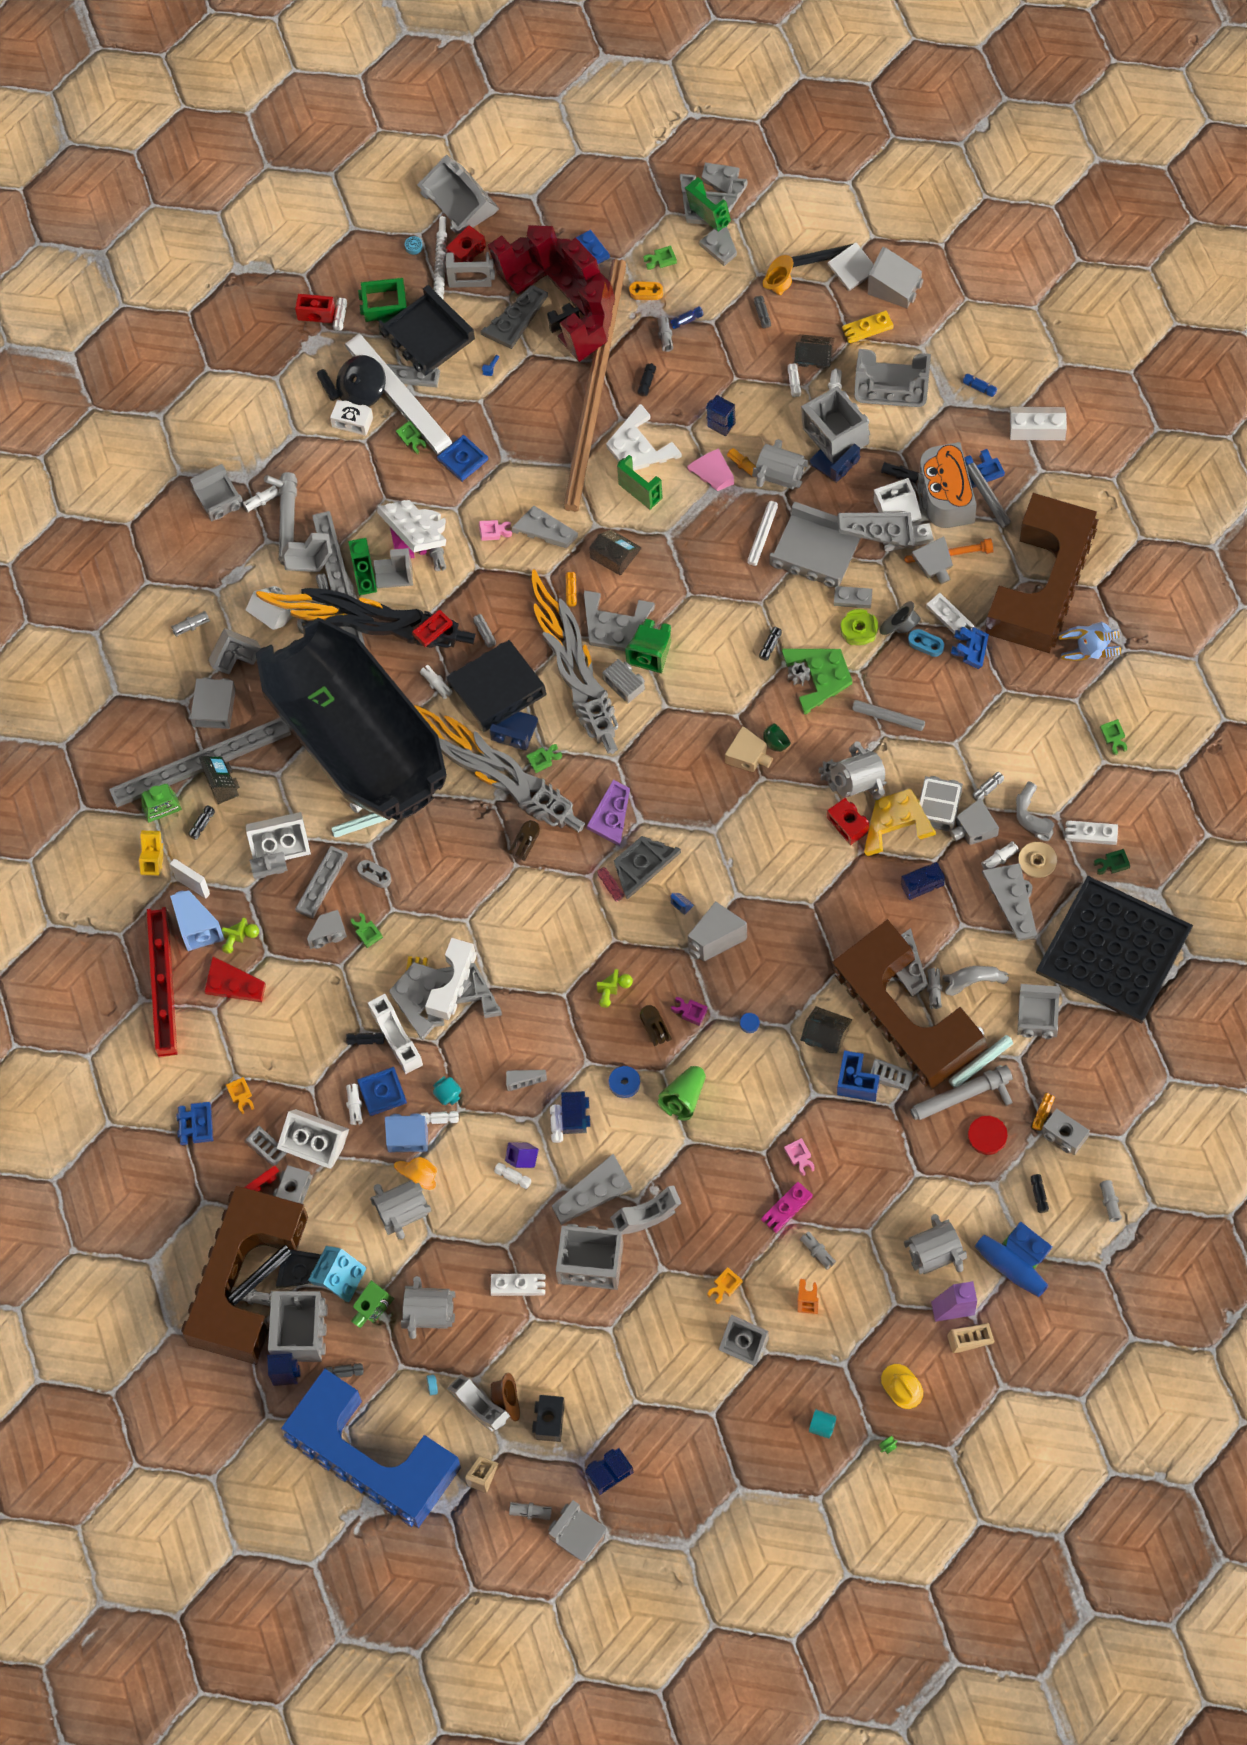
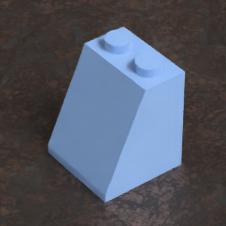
[170,890,225,951]

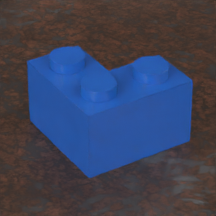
[837,1051,880,1102]

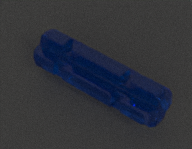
[670,306,704,329]

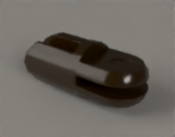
[508,820,540,861]
[640,1005,672,1046]

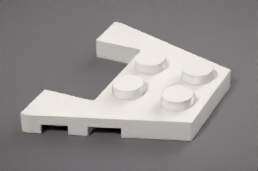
[606,404,682,471]

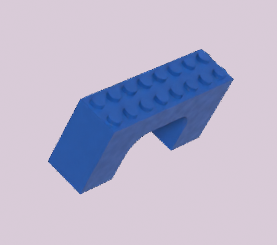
[281,1369,461,1528]

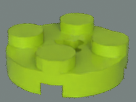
[841,609,878,645]

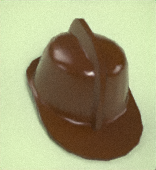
[491,1373,520,1422]

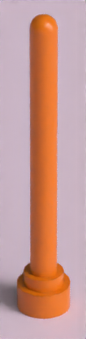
[904,538,994,563]

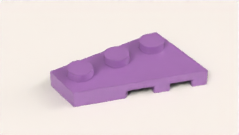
[586,780,630,846]

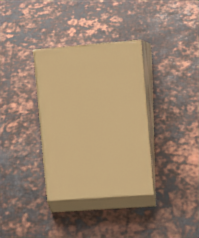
[465,1456,498,1493]

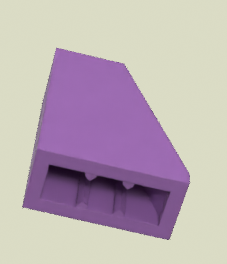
[931,1281,977,1322]

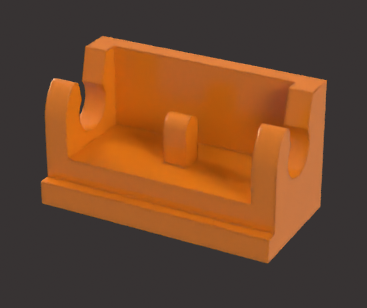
[798,1279,819,1314]

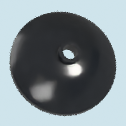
[336,355,386,407]

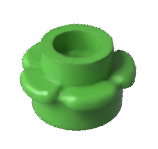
[878,1435,897,1454]

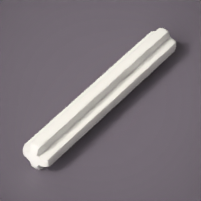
[748,501,778,566]

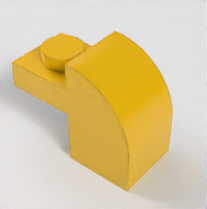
[139,830,163,875]

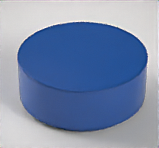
[740,1013,760,1033]

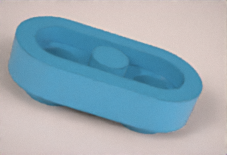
[908,629,944,657]

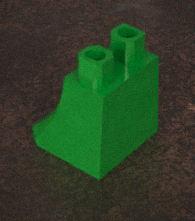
[625,618,671,674]

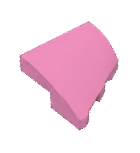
[687,448,734,491]

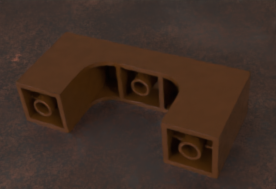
[986,493,1099,654]
[832,919,988,1090]
[181,1186,309,1365]

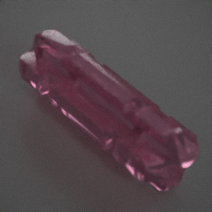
[597,867,624,901]

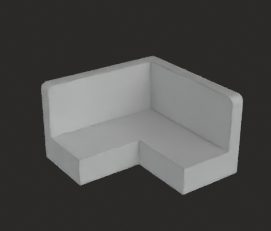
[281,533,332,572]
[374,548,413,588]
[208,628,261,674]

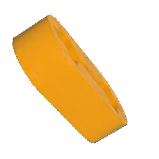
[629,281,663,300]

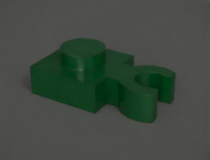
[1094,849,1130,875]

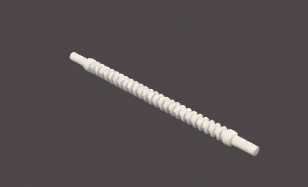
[433,216,447,369]

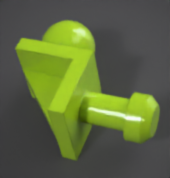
[221,918,259,954]
[597,969,633,1008]

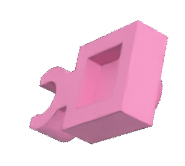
[479,520,512,541]
[784,1138,814,1176]

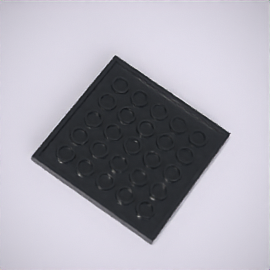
[1036,876,1193,1024]

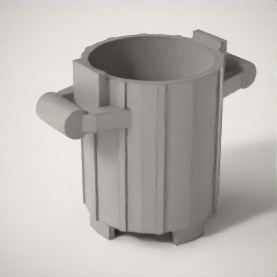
[752,439,808,489]
[828,741,887,800]
[370,1180,432,1240]
[904,1214,967,1274]
[401,1276,455,1339]

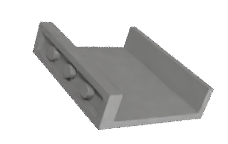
[769,502,861,587]

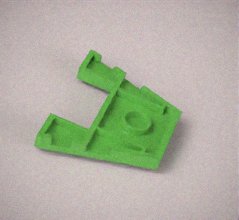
[782,649,852,715]

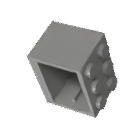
[801,386,870,464]
[556,1224,624,1290]
[268,1291,328,1362]

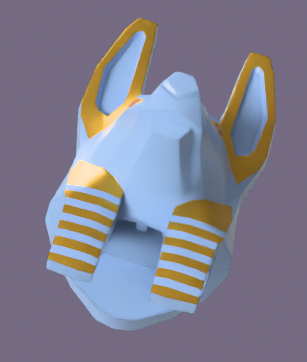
[1058,621,1121,661]

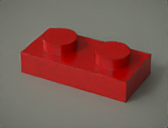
[412,610,453,647]
[244,1165,279,1192]

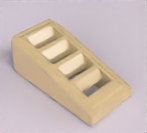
[947,1323,994,1353]

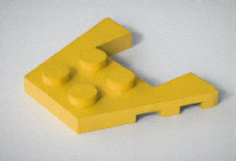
[864,788,936,856]

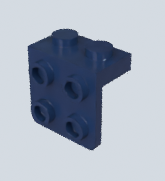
[810,444,861,483]
[489,711,538,751]

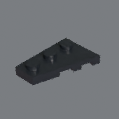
[276,1249,322,1289]

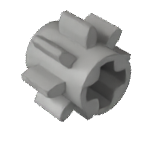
[788,662,810,686]
[819,759,835,784]

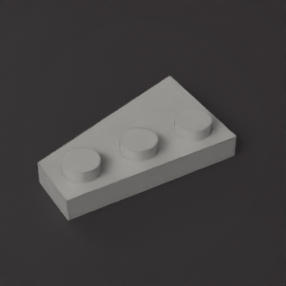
[512,506,578,548]
[896,928,928,997]

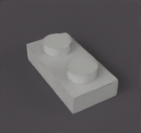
[834,586,872,609]

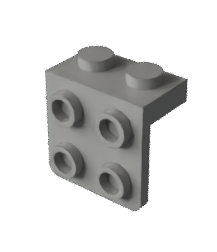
[548,1500,606,1561]

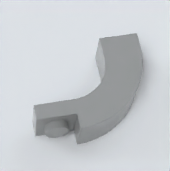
[610,1186,682,1235]
[447,1374,510,1431]

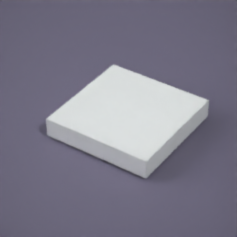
[828,243,874,291]
[170,859,210,899]

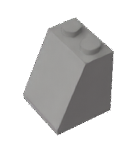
[868,247,924,308]
[688,901,747,961]

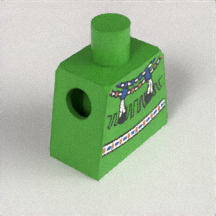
[142,784,182,823]
[351,1280,395,1328]

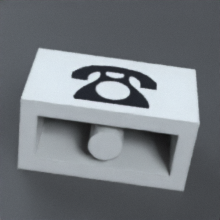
[330,400,373,436]

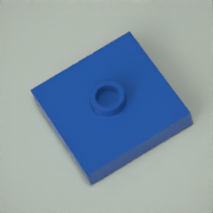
[437,435,489,482]
[357,1067,407,1116]

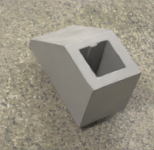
[307,910,347,949]

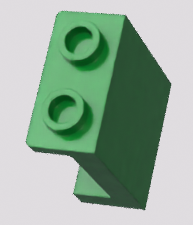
[685,177,731,232]
[617,455,663,510]

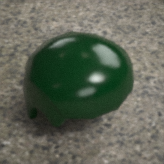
[763,723,791,752]

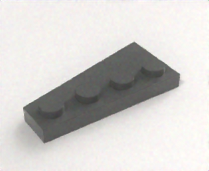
[481,285,548,349]

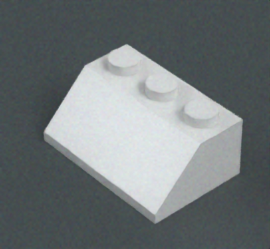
[1010,407,1067,440]
[246,812,311,860]
[277,1109,349,1169]

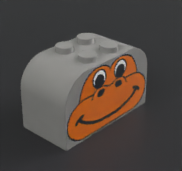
[917,442,976,528]

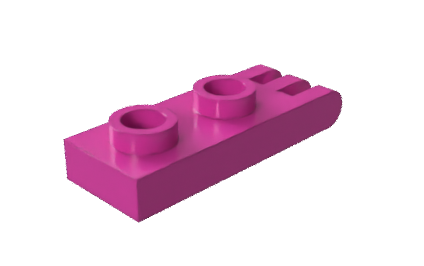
[761,1182,813,1233]

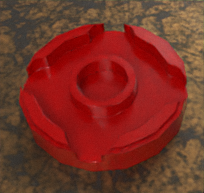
[968,1115,1008,1155]

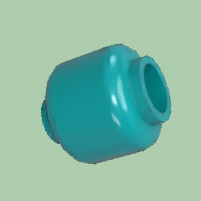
[433,1076,462,1105]

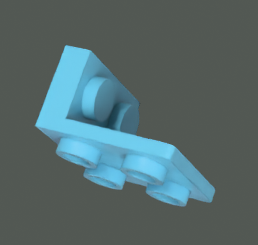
[308,1246,366,1302]

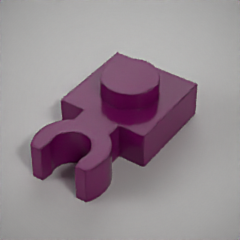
[671,997,708,1026]

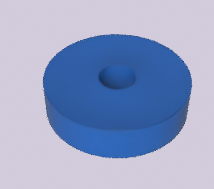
[609,1066,640,1098]

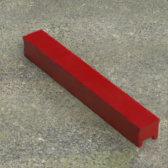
[147,907,178,1057]

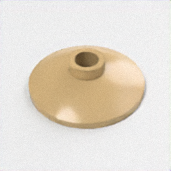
[1018,842,1057,878]

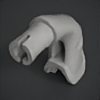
[1016,781,1054,841]
[942,966,1009,996]

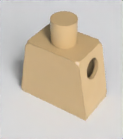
[725,726,773,772]

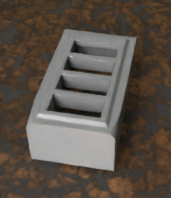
[870,1059,913,1091]
[506,1070,547,1091]
[245,1126,287,1166]

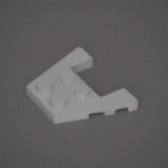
[680,174,748,225]
[584,590,655,651]
[389,962,471,1040]
[427,963,502,1027]

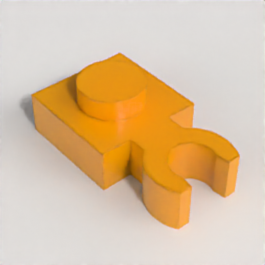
[226,1077,254,1114]
[707,1267,743,1304]

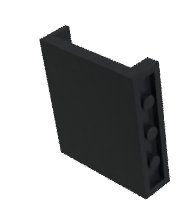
[378,285,475,376]
[446,640,547,733]

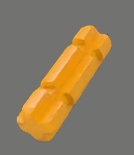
[565,572,577,607]
[1032,1093,1054,1131]

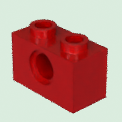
[445,225,486,262]
[295,294,336,323]
[827,798,869,846]

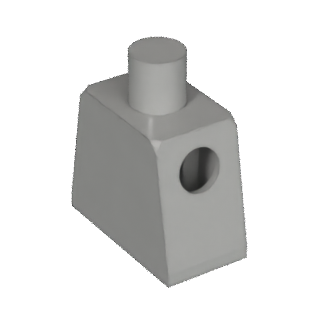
[911,536,953,584]
[950,799,999,845]

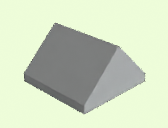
[719,1315,769,1366]

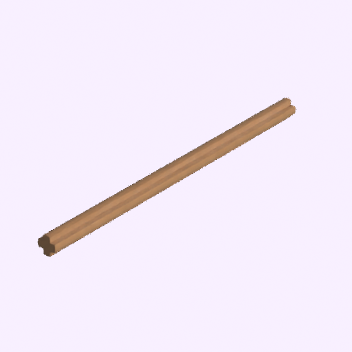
[563,258,626,512]

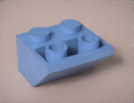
[385,1114,428,1152]

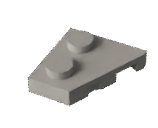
[702,163,740,193]
[699,227,737,266]

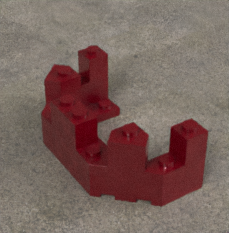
[488,225,615,362]

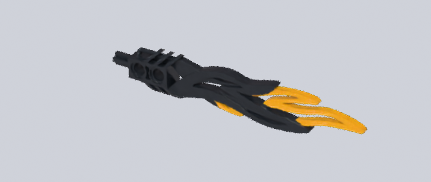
[256,588,476,648]

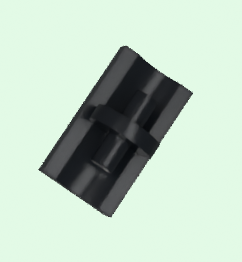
[547,303,580,333]

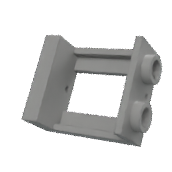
[446,252,495,288]

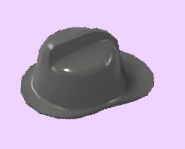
[879,601,921,635]

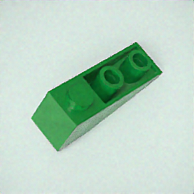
[348,538,377,596]

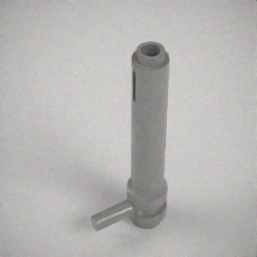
[264,472,297,565]
[910,1065,1013,1120]

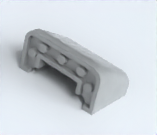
[417,155,499,234]
[854,349,931,407]

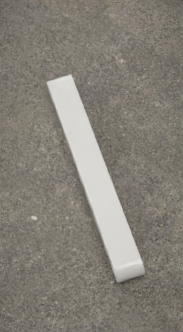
[345,333,453,455]

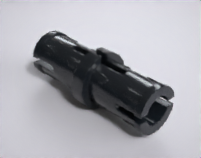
[881,462,919,484]

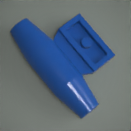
[975,1221,1053,1297]

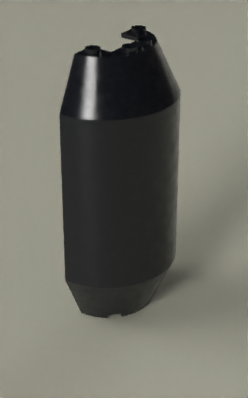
[256,617,447,820]

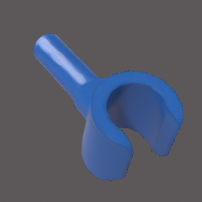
[482,355,499,376]

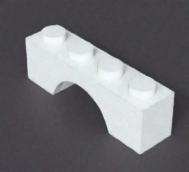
[425,938,477,1020]
[368,994,423,1074]

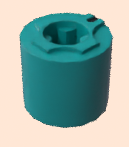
[809,1409,837,1439]

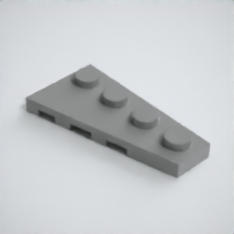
[837,512,915,549]
[982,863,1037,941]
[552,1154,632,1225]

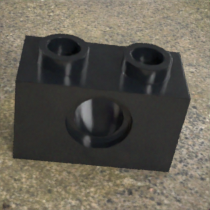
[532,1395,565,1442]

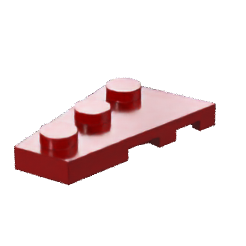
[204,957,266,1003]

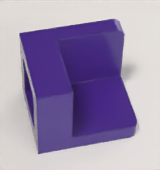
[505,1142,539,1168]

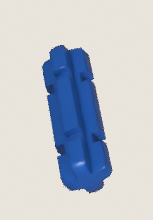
[963,374,997,397]

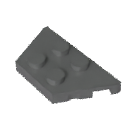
[614,836,681,900]

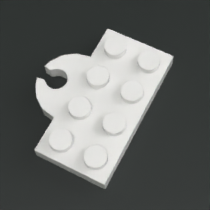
[377,500,446,552]

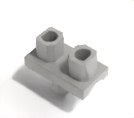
[250,852,288,879]

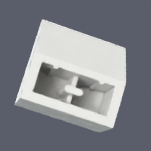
[874,478,922,522]
[246,586,300,630]

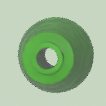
[658,1066,706,1121]

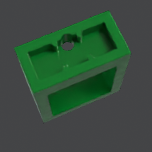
[358,278,407,322]

